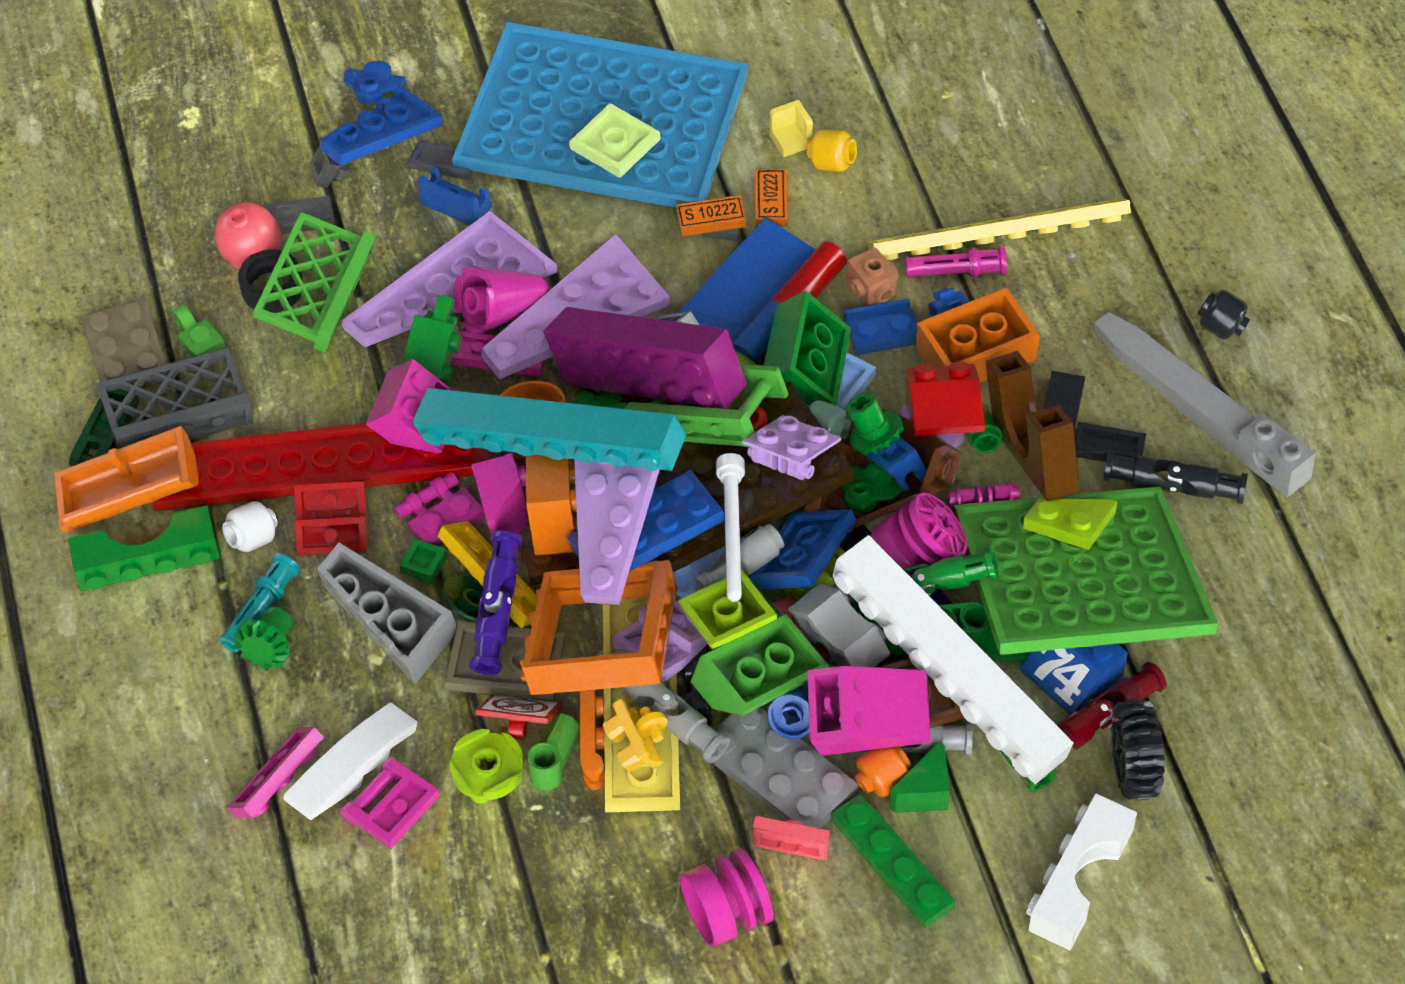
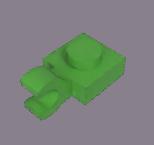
[172,304,226,357]

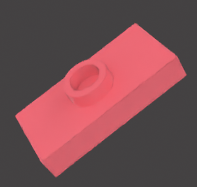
[753,816,830,860]

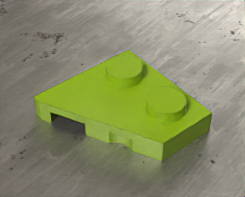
[1023,498,1117,550]

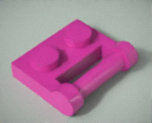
[339,758,439,849]

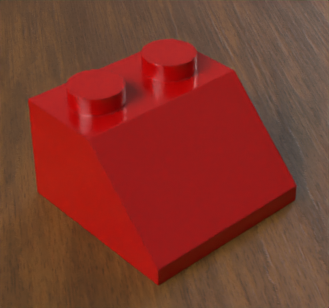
[906,362,985,436]

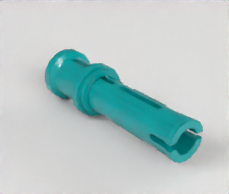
[219,553,301,653]

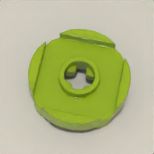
[449,729,524,803]

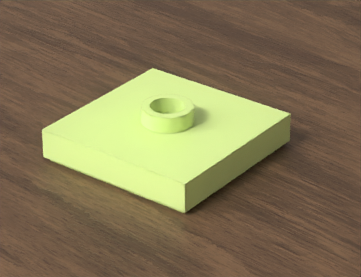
[569,103,660,178]

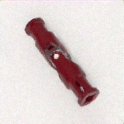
[1058,661,1167,750]

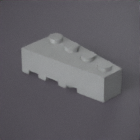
[317,543,457,685]

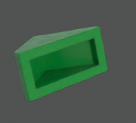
[889,741,950,813]

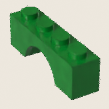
[68,505,220,591]

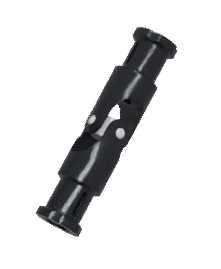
[1103,450,1248,504]

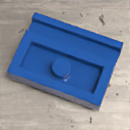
[844,298,917,356]

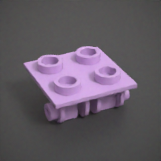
[742,415,841,480]

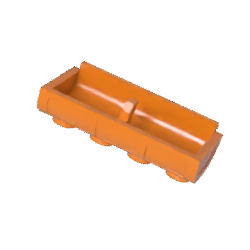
[54,426,198,533]

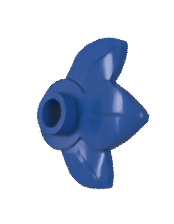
[344,60,406,104]

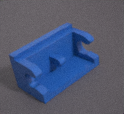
[417,166,493,225]
[866,437,927,491]

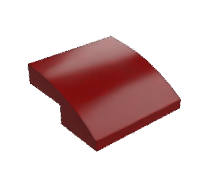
[294,481,368,555]

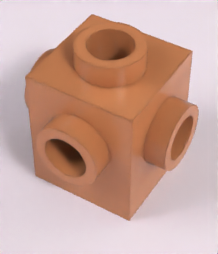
[847,247,899,306]

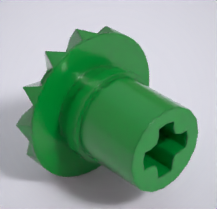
[846,392,904,455]
[233,607,293,671]

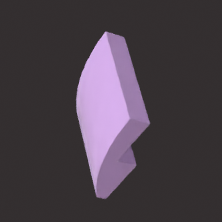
[613,601,707,682]

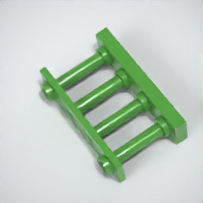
[625,364,789,447]

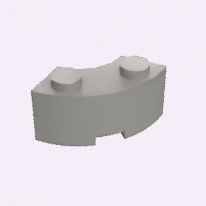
[788,583,890,668]

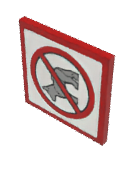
[475,695,563,739]

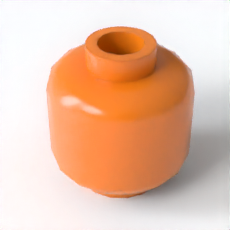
[854,746,911,797]

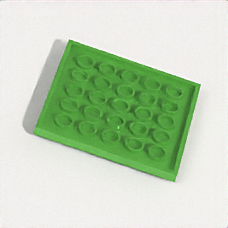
[954,487,1218,655]

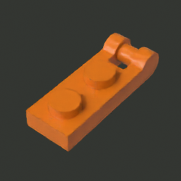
[580,690,605,790]

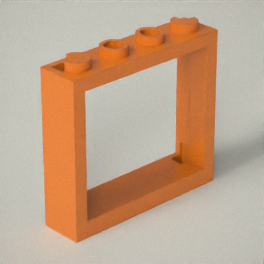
[520,560,677,695]

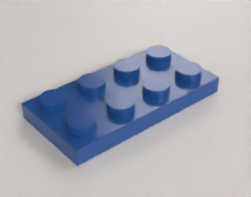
[566,470,725,572]

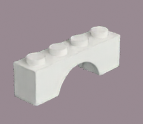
[1026,794,1137,951]

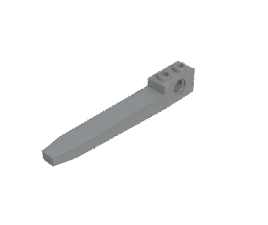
[1094,312,1315,498]

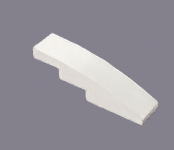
[283,702,417,820]

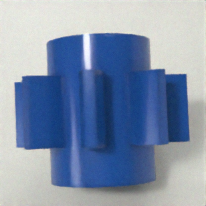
[928,287,968,317]

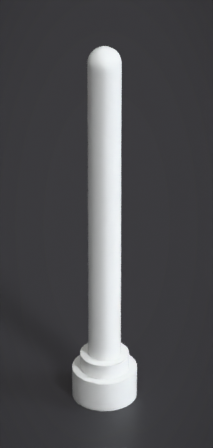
[716,453,745,602]

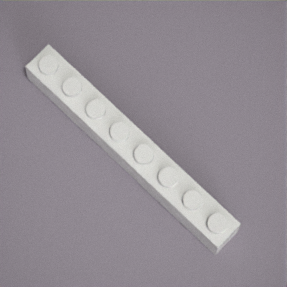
[832,535,1073,784]

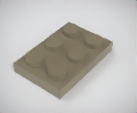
[81,298,166,388]
[445,621,566,701]

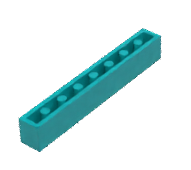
[412,388,686,471]

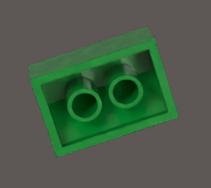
[764,291,851,406]

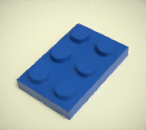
[748,509,856,590]

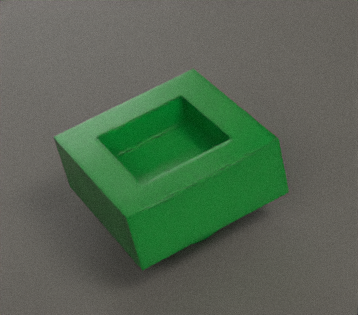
[399,538,447,584]

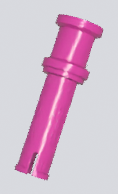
[905,245,1007,278]

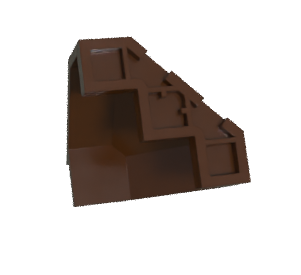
[804,408,963,529]

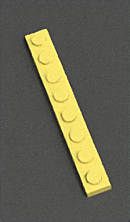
[867,198,1131,261]

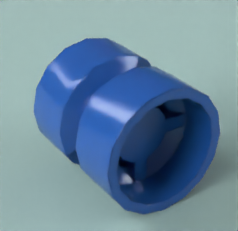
[768,682,810,739]

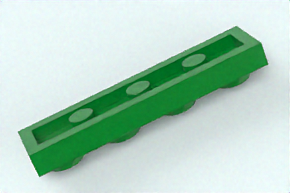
[831,793,955,928]

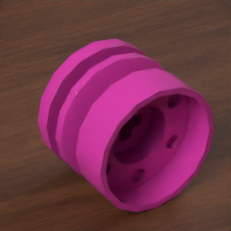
[871,492,968,579]
[679,847,774,948]

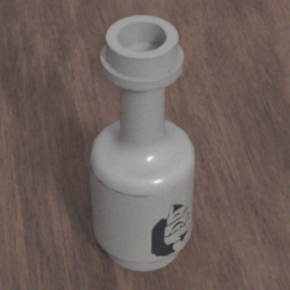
[695,523,784,590]

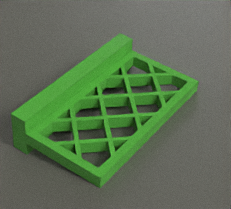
[252,212,377,353]

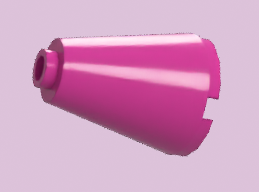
[453,266,550,334]

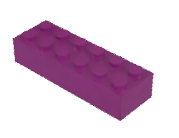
[543,307,748,409]

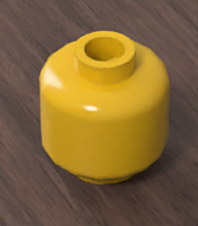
[807,129,857,172]

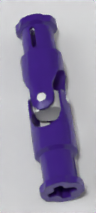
[469,531,523,675]

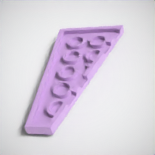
[342,211,557,347]
[481,234,670,380]
[574,459,660,605]

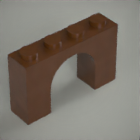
[986,351,1079,501]

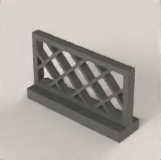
[96,348,253,449]

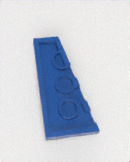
[321,86,442,165]

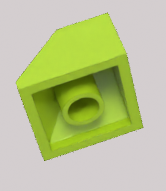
[678,570,777,650]

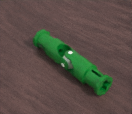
[852,547,999,612]

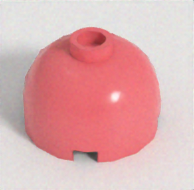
[214,202,282,268]

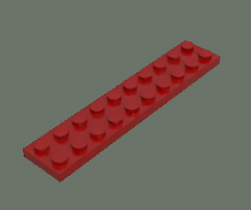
[152,423,499,511]

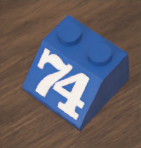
[1020,644,1128,715]

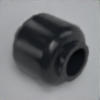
[1197,290,1250,340]

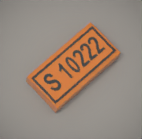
[755,169,788,227]
[676,195,746,237]

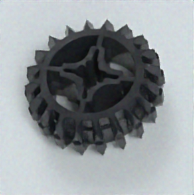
[1110,699,1165,801]

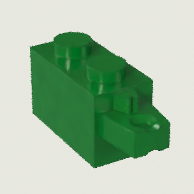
[402,295,462,387]

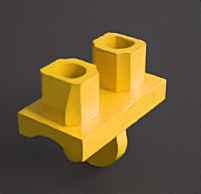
[602,699,668,771]

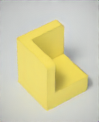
[770,100,813,157]

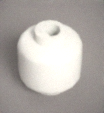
[222,501,277,552]

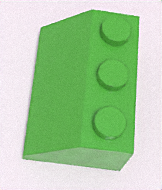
[690,614,830,716]

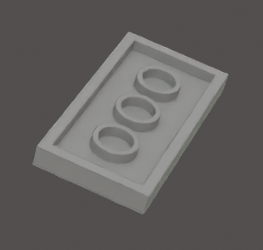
[699,707,859,829]

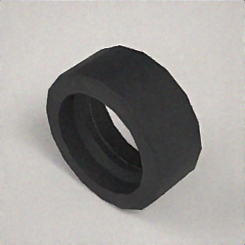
[238,249,303,313]

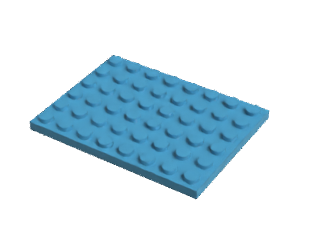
[452,22,749,208]

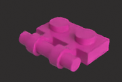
[394,473,486,547]

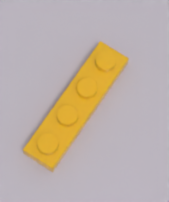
[438,521,537,628]

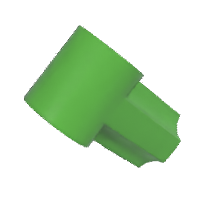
[527,713,580,791]

